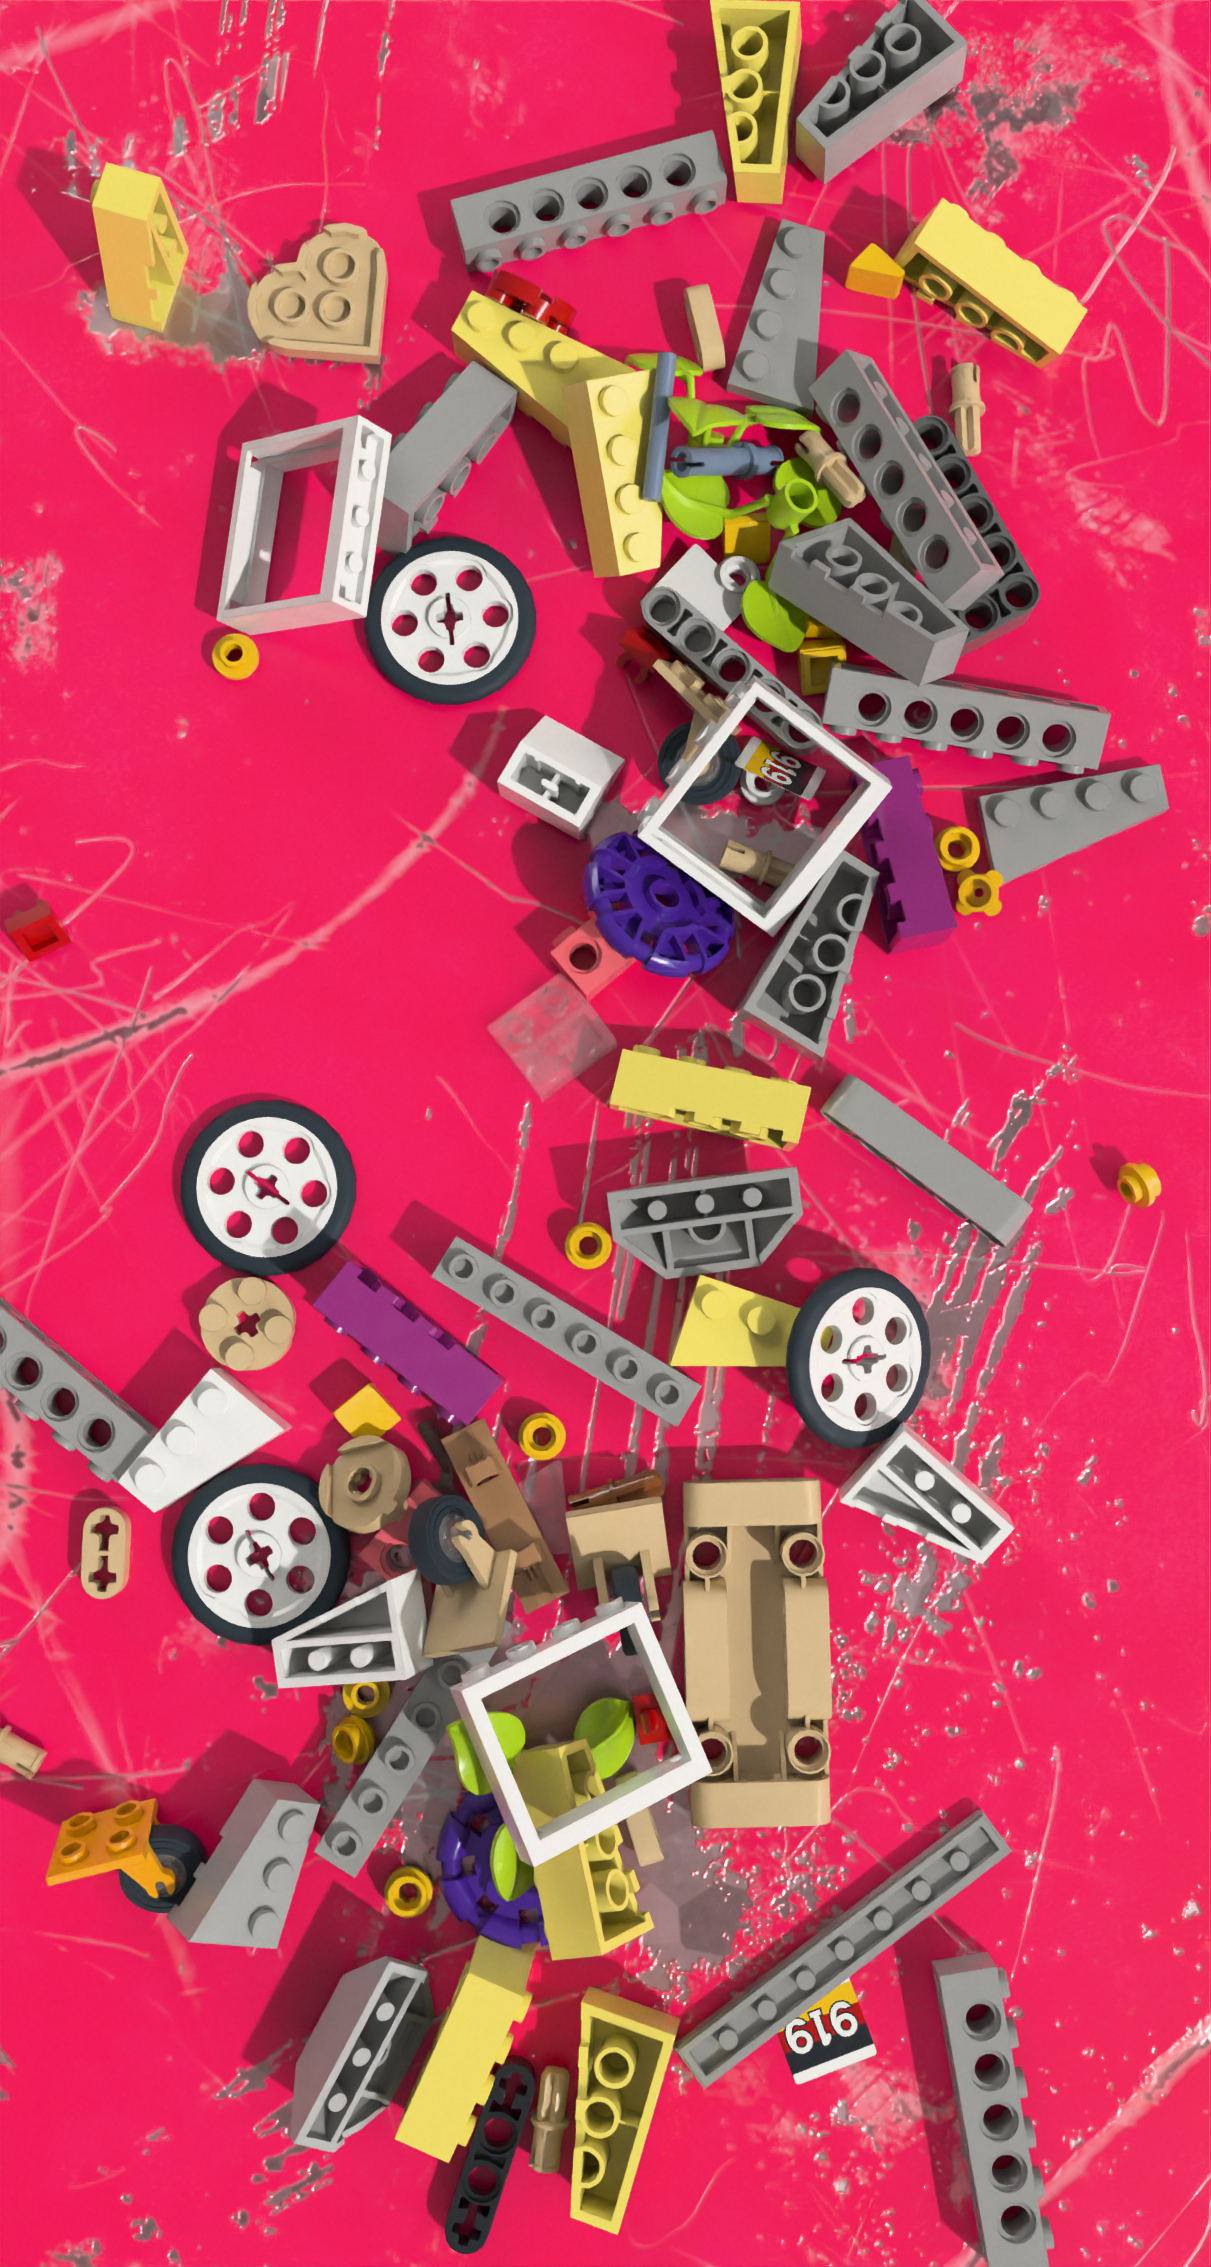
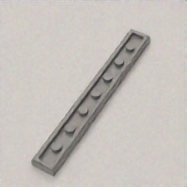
[674,1808,1012,2089]

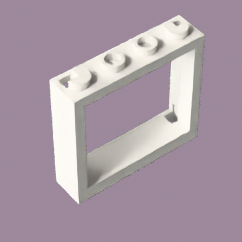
[216,415,392,635]
[636,675,893,937]
[449,1597,713,1867]

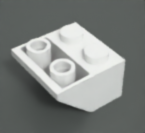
[497,715,625,840]

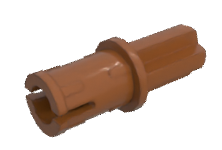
[568,1469,664,1511]

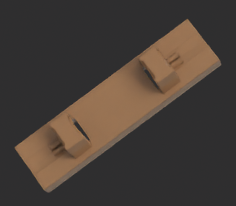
[441,1418,570,1614]

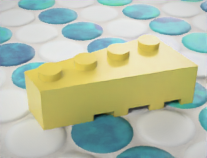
[710,0,802,204]
[894,198,1088,370]
[451,290,636,449]
[561,368,663,578]
[609,1045,811,1151]
[513,1738,655,1961]
[395,1935,536,2163]
[570,1986,681,2235]

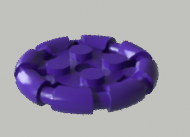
[582,830,735,978]
[436,1791,549,1949]

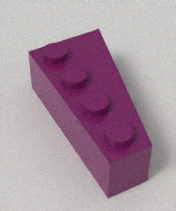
[848,756,958,955]
[312,1260,506,1426]

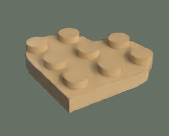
[247,223,388,364]

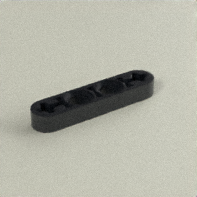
[444,2055,536,2254]

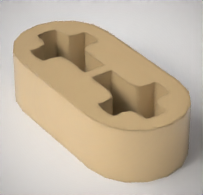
[684,283,725,373]
[81,1505,131,1599]
[614,1769,664,1867]

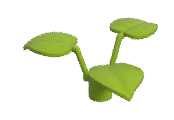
[625,353,823,447]
[661,457,842,653]
[446,1697,636,1902]

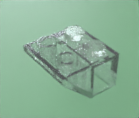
[486,972,617,1102]

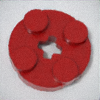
[485,269,577,335]

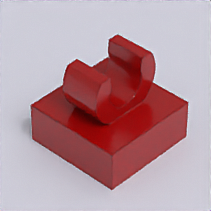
[616,625,678,685]
[5,898,71,962]
[632,1685,680,1745]

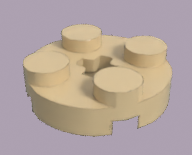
[199,1277,296,1371]
[319,1435,411,1534]

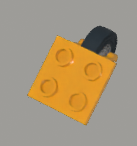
[46,1798,208,1913]

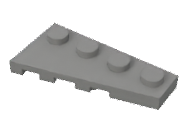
[726,219,825,418]
[976,764,1169,887]

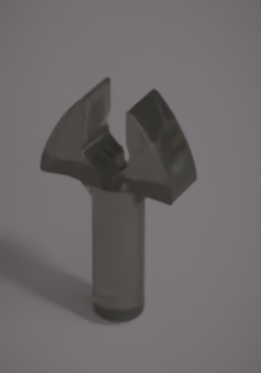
[416,1418,482,1500]

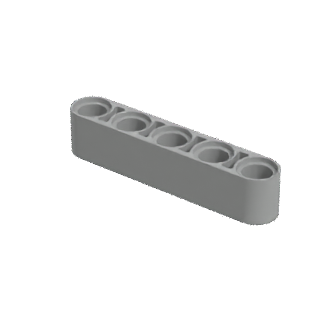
[642,586,823,756]
[820,1074,1033,1248]

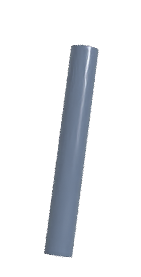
[642,352,677,502]

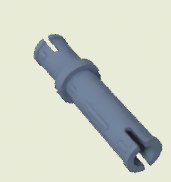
[670,442,784,480]

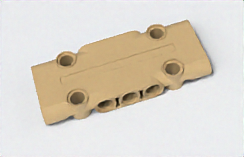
[682,1478,832,1828]

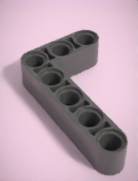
[913,415,1041,658]

